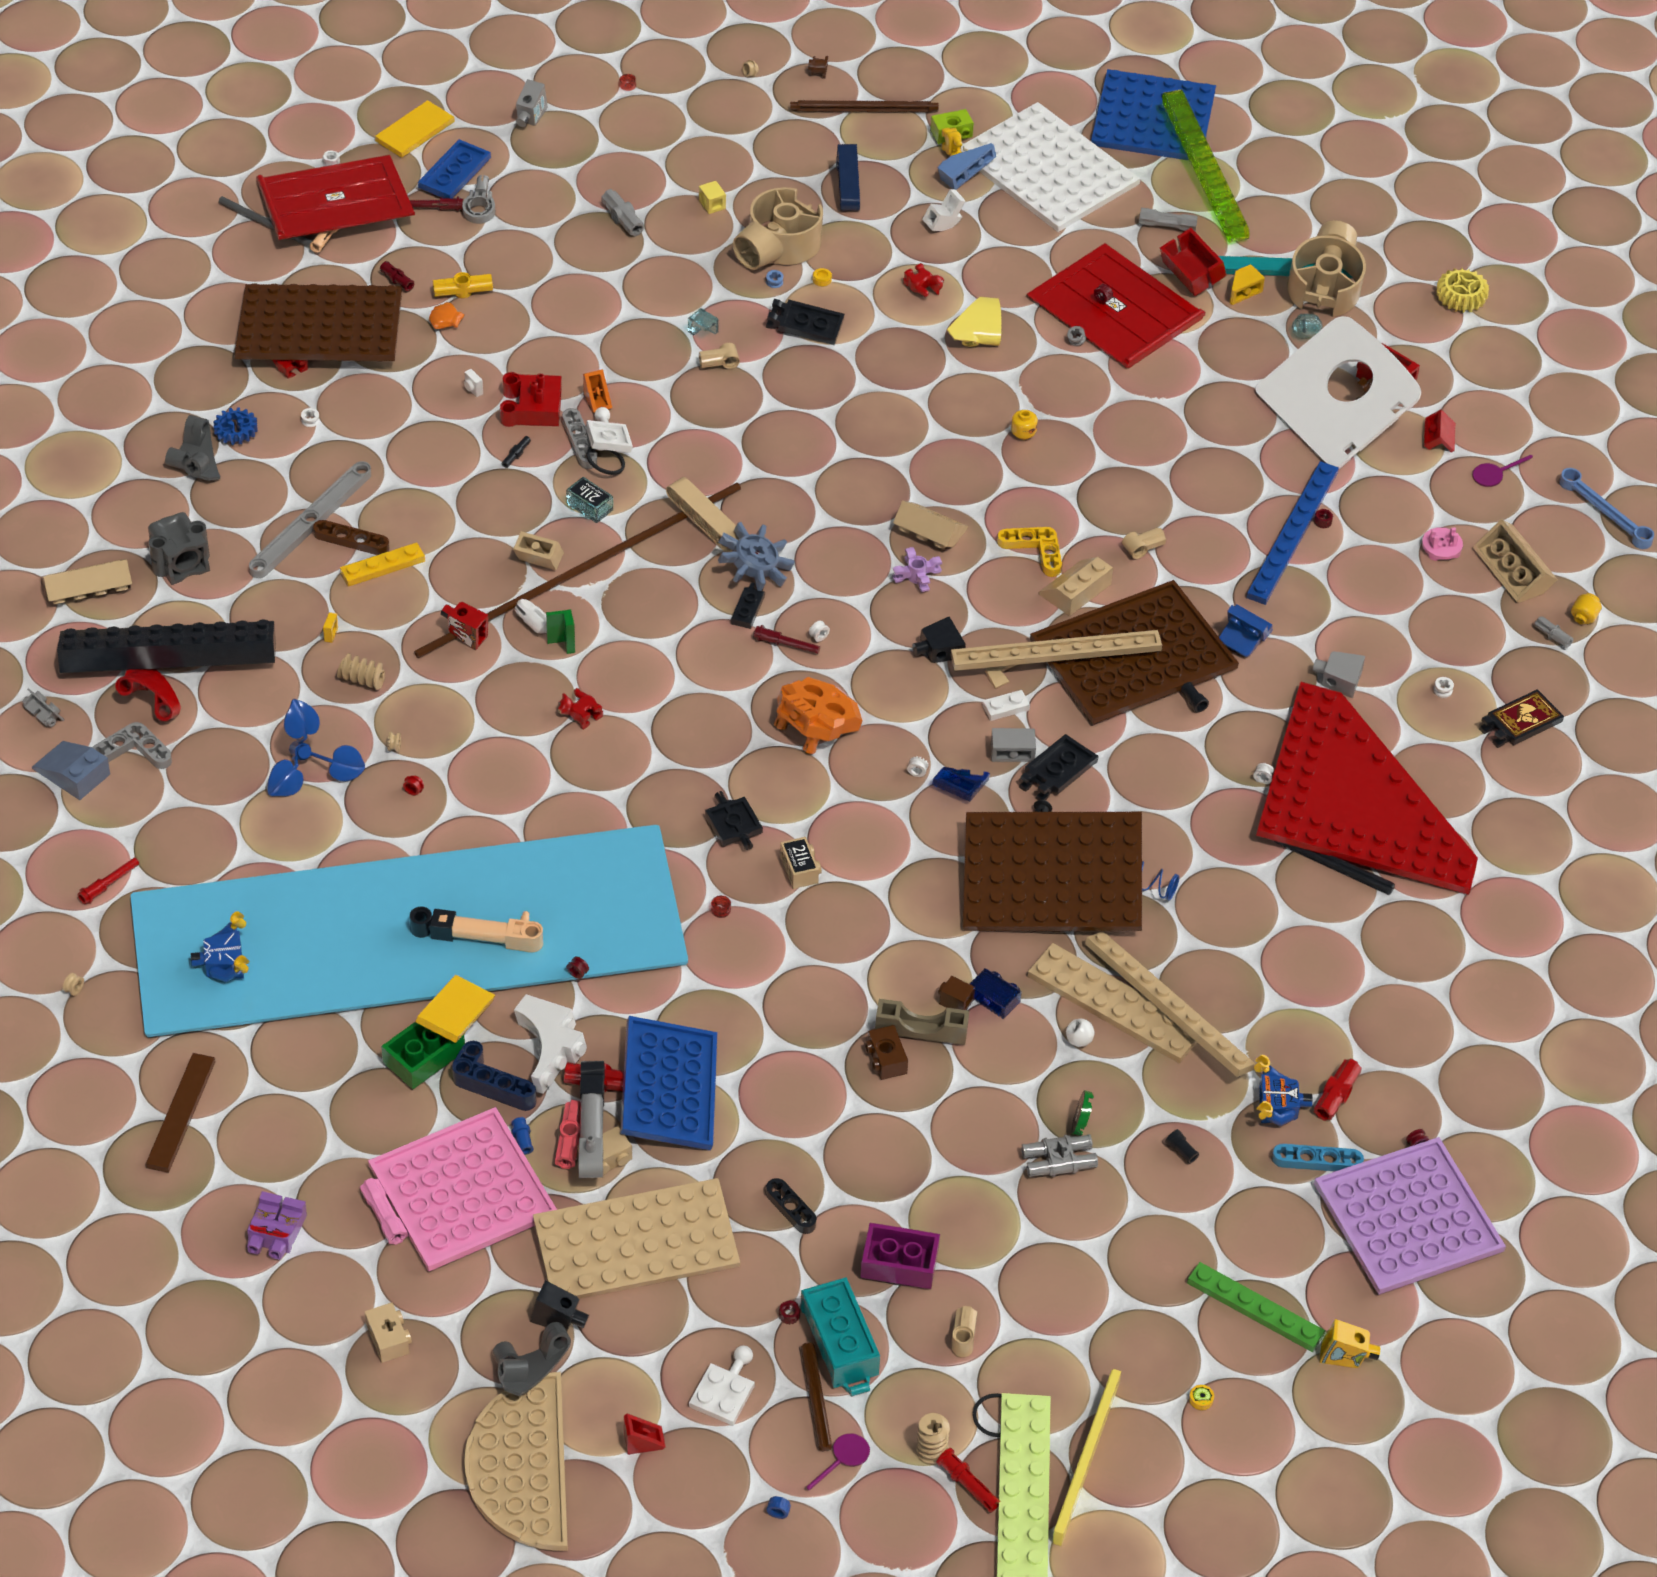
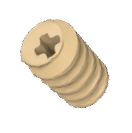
[337,653,385,690]
[916,1413,950,1464]

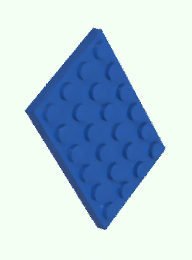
[620,1016,718,1150]

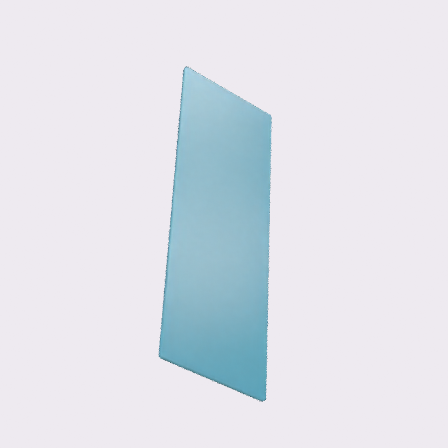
[130,825,688,1037]

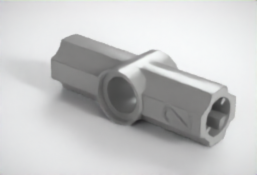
[601,189,644,237]

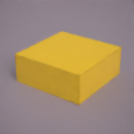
[323,612,338,643]

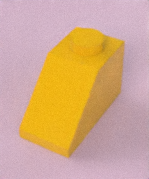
[1230,264,1265,305]

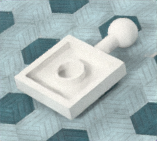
[586,407,633,453]
[689,1345,755,1426]

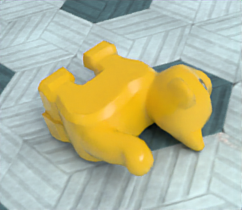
[942,128,962,156]

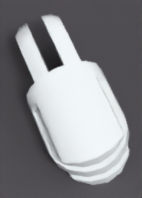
[515,599,547,633]

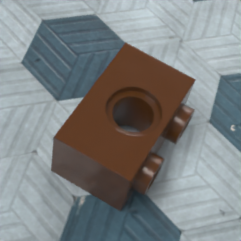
[865,1025,908,1080]

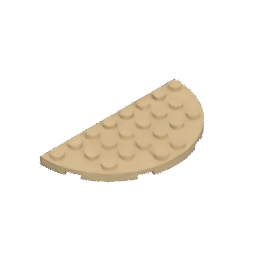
[464,1372,568,1551]

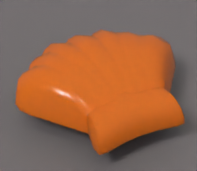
[429,302,465,329]

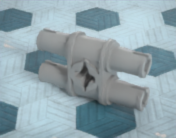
[1021,1134,1098,1178]

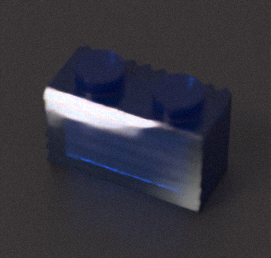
[970,968,1022,1019]

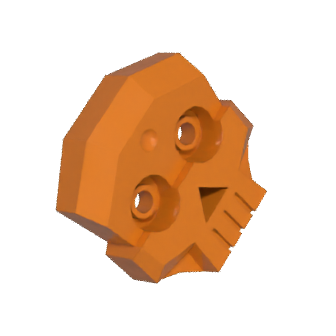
[774,677,863,754]

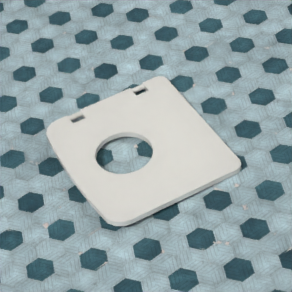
[1256,316,1421,469]

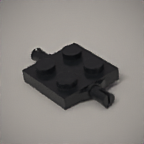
[705,791,763,850]

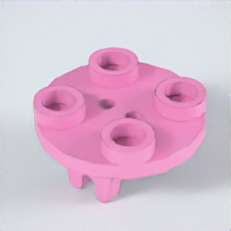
[1422,527,1463,561]

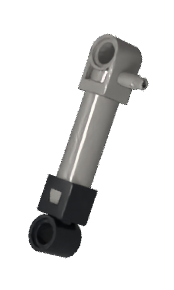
[579,1061,605,1178]

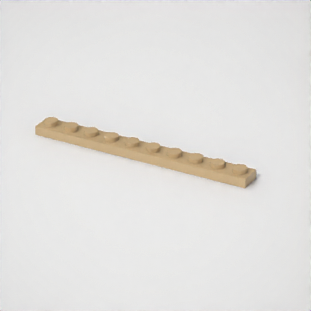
[951,630,1162,671]
[1085,931,1255,1077]

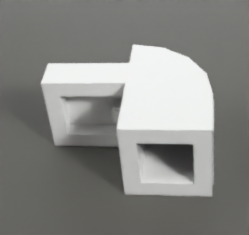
[922,189,965,231]

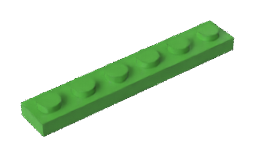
[1187,1262,1325,1353]

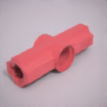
[555,1100,581,1169]

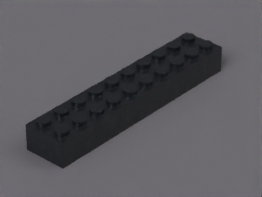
[57,619,276,673]

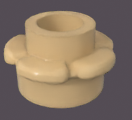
[742,60,759,78]

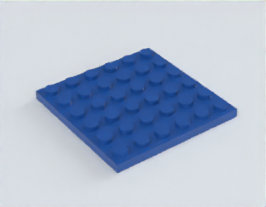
[1091,69,1216,162]

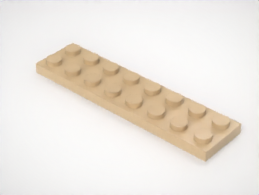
[1028,943,1197,1064]

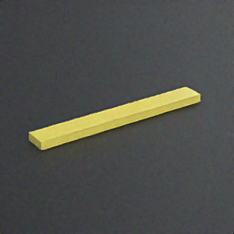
[1052,1369,1121,1546]

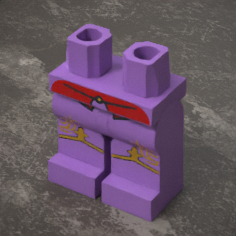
[247,1191,307,1260]

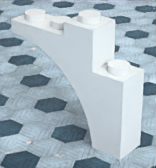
[514,994,587,1094]

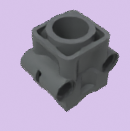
[148,512,210,585]

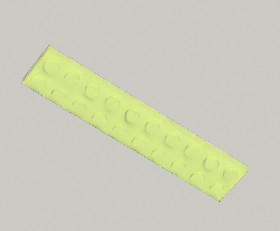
[997,1393,1051,1577]

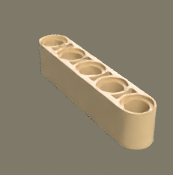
[666,477,739,552]

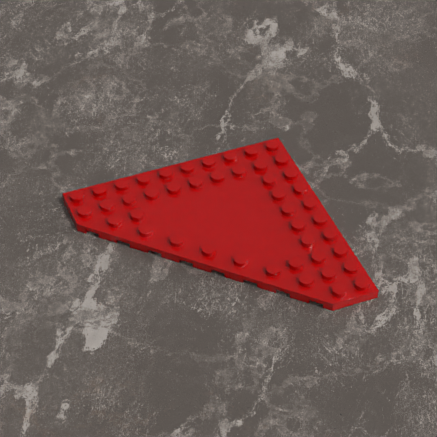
[1256,682,1478,895]

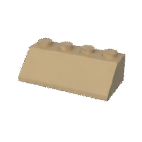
[1473,519,1558,603]
[41,559,132,604]

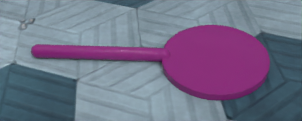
[1473,455,1533,487]
[807,1433,870,1490]

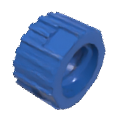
[767,1496,791,1519]

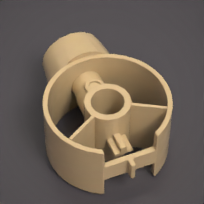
[733,187,823,270]
[1287,220,1366,317]

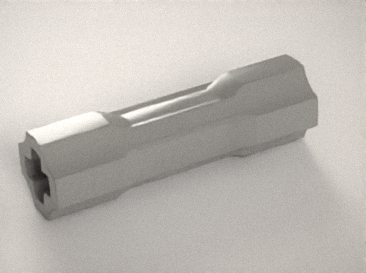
[1139,207,1198,231]

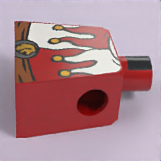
[440,602,488,651]

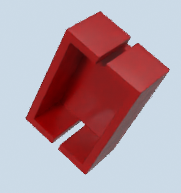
[1160,228,1226,296]

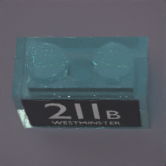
[566,477,613,523]

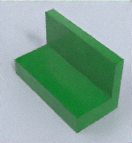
[546,609,575,654]

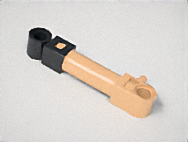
[410,906,543,952]

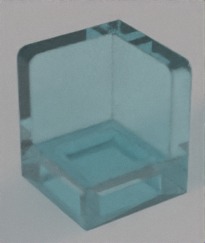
[688,308,719,336]

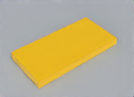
[375,100,455,158]
[416,975,495,1043]

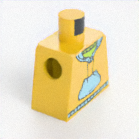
[1319,1319,1381,1368]

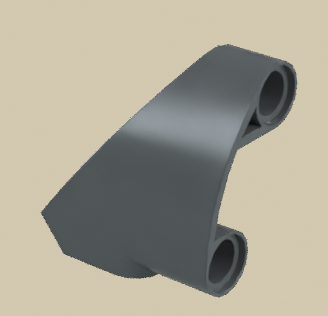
[165,415,220,481]
[493,1322,571,1396]

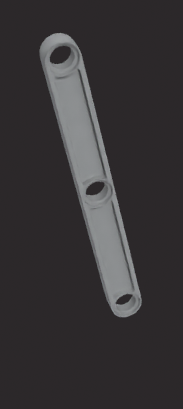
[249,461,371,578]

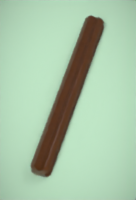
[801,1342,832,1452]

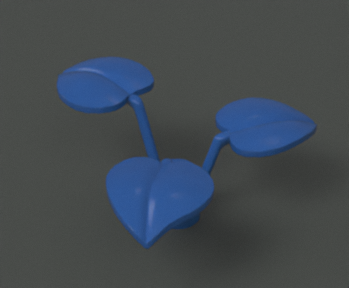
[267,699,365,796]

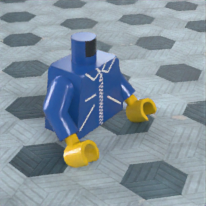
[191,911,250,982]

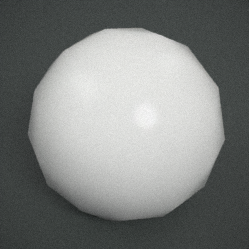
[1066,1018,1095,1047]

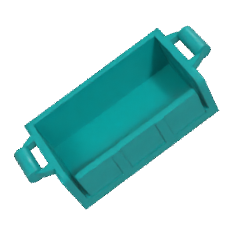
[800,1277,880,1397]

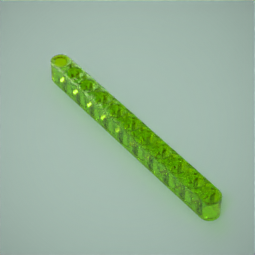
[1162,89,1250,243]

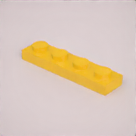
[340,542,425,587]

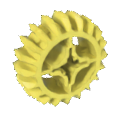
[1436,268,1489,313]

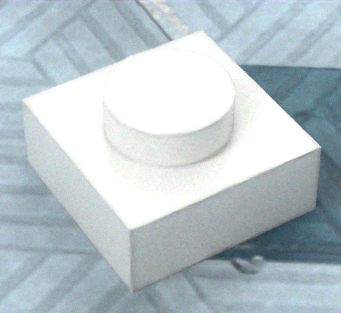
[464,369,483,397]

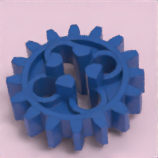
[213,407,258,445]

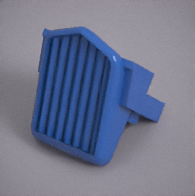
[1219,604,1273,657]

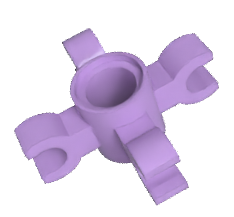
[892,547,942,592]

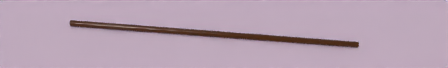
[414,483,741,658]

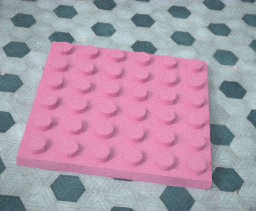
[368,1107,557,1272]

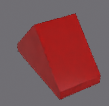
[624,1413,666,1455]

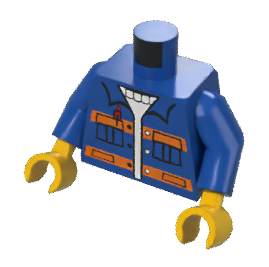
[1254,1055,1313,1126]

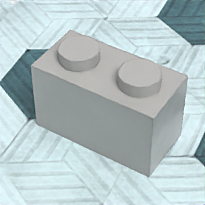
[991,728,1036,762]

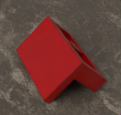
[1424,409,1456,453]

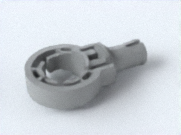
[462,175,496,224]

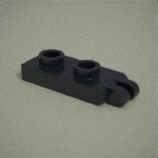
[731,582,765,629]

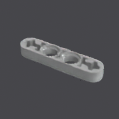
[562,408,597,469]

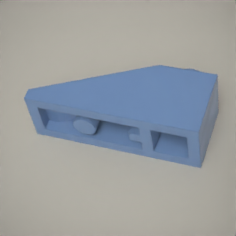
[937,143,997,190]

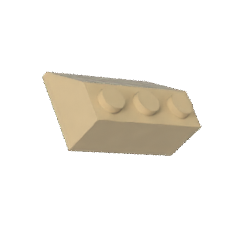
[893,500,968,549]
[1039,557,1113,616]

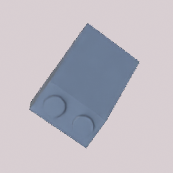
[32,741,110,800]

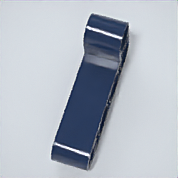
[836,144,860,211]
[452,1040,536,1111]

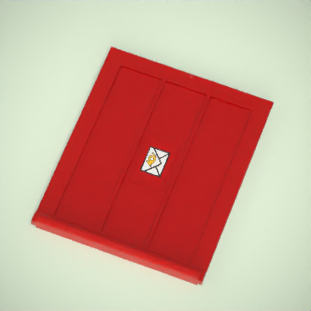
[256,155,415,240]
[1026,243,1206,368]

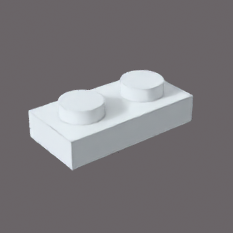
[982,690,1030,721]

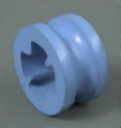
[766,270,784,288]

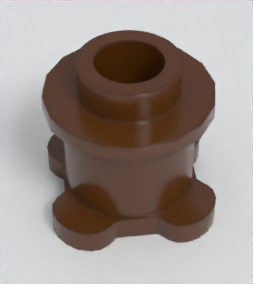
[808,56,828,78]

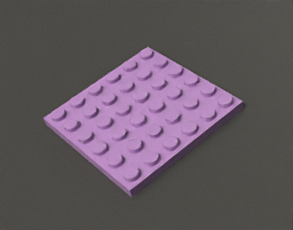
[1314,1137,1506,1295]

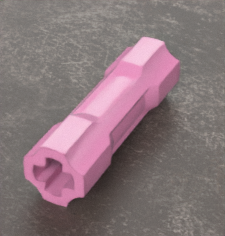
[360,1178,408,1245]

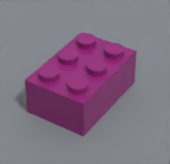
[861,1223,940,1289]

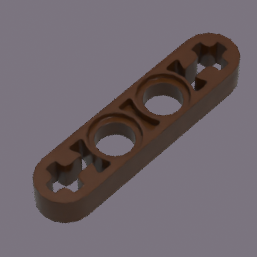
[313,520,390,555]

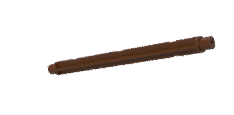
[790,100,939,112]

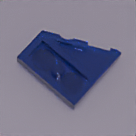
[932,767,990,802]

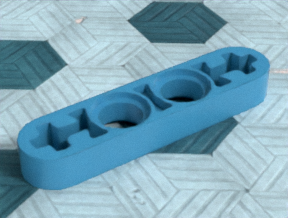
[1272,1144,1364,1171]

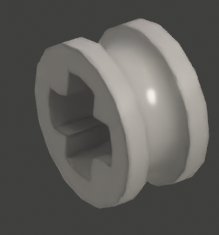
[1067,326,1086,346]

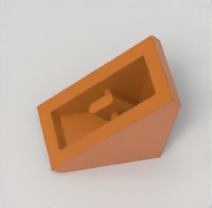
[583,369,612,413]

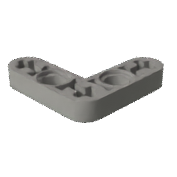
[92,722,172,769]

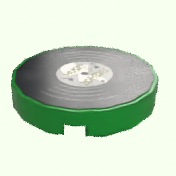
[1071,1090,1094,1136]

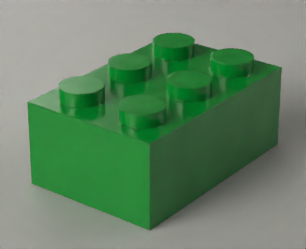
[381,1021,465,1089]

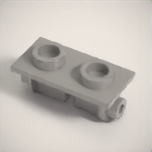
[22,688,64,727]

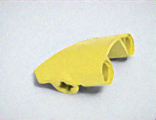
[947,297,1001,347]

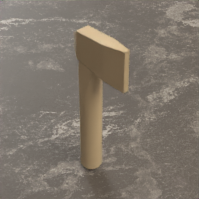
[985,665,1016,689]

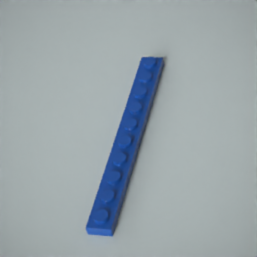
[1247,461,1339,605]

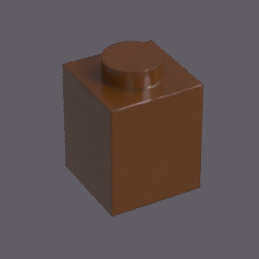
[938,975,975,1010]

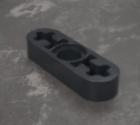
[766,1178,817,1234]

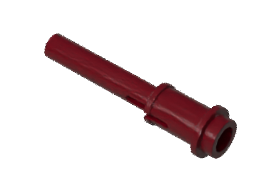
[410,196,463,212]
[754,625,820,654]

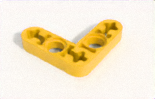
[997,527,1062,577]

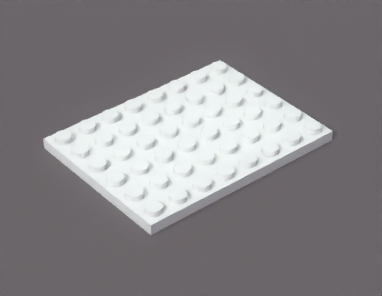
[961,102,1141,232]

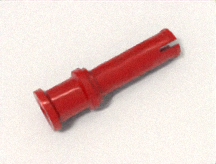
[936,1448,1001,1513]

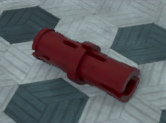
[380,261,415,291]

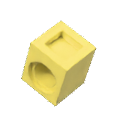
[699,181,726,214]

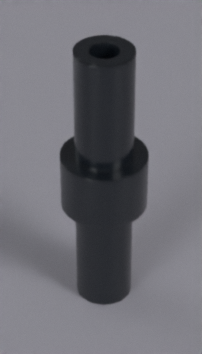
[501,436,531,468]

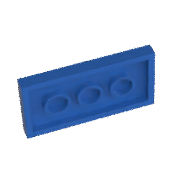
[418,139,491,198]

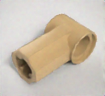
[699,343,740,369]
[1122,528,1166,559]
[951,1306,977,1358]

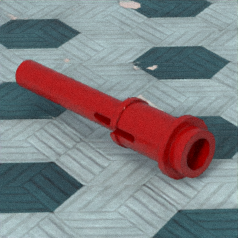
[77,857,139,904]

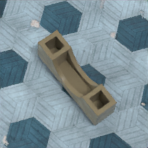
[875,999,969,1045]

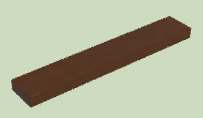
[146,1053,215,1173]

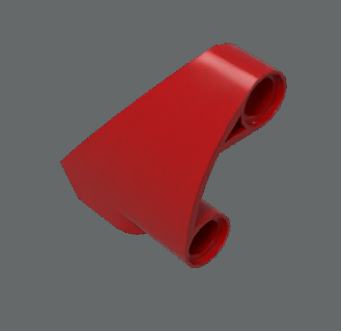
[115,669,181,721]

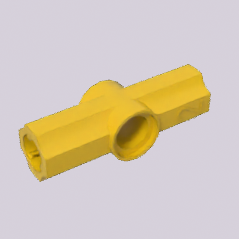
[433,272,493,298]

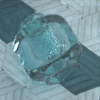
[1292,314,1323,339]

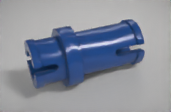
[511,1117,534,1155]

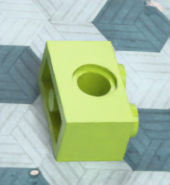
[930,109,974,144]

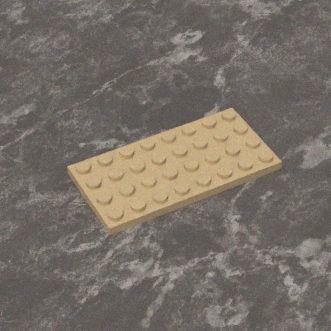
[533,1178,740,1299]

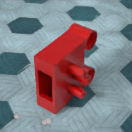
[500,372,562,427]

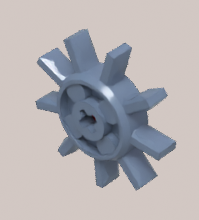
[718,522,795,591]

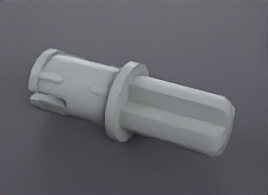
[1535,617,1574,649]

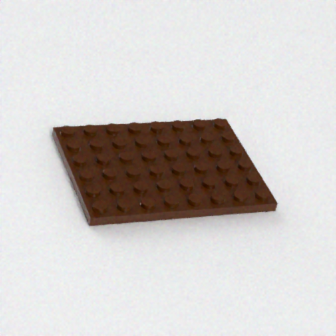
[235,283,402,361]
[1030,580,1239,724]
[963,812,1142,931]

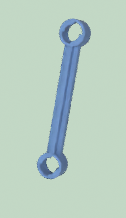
[1559,468,1654,549]

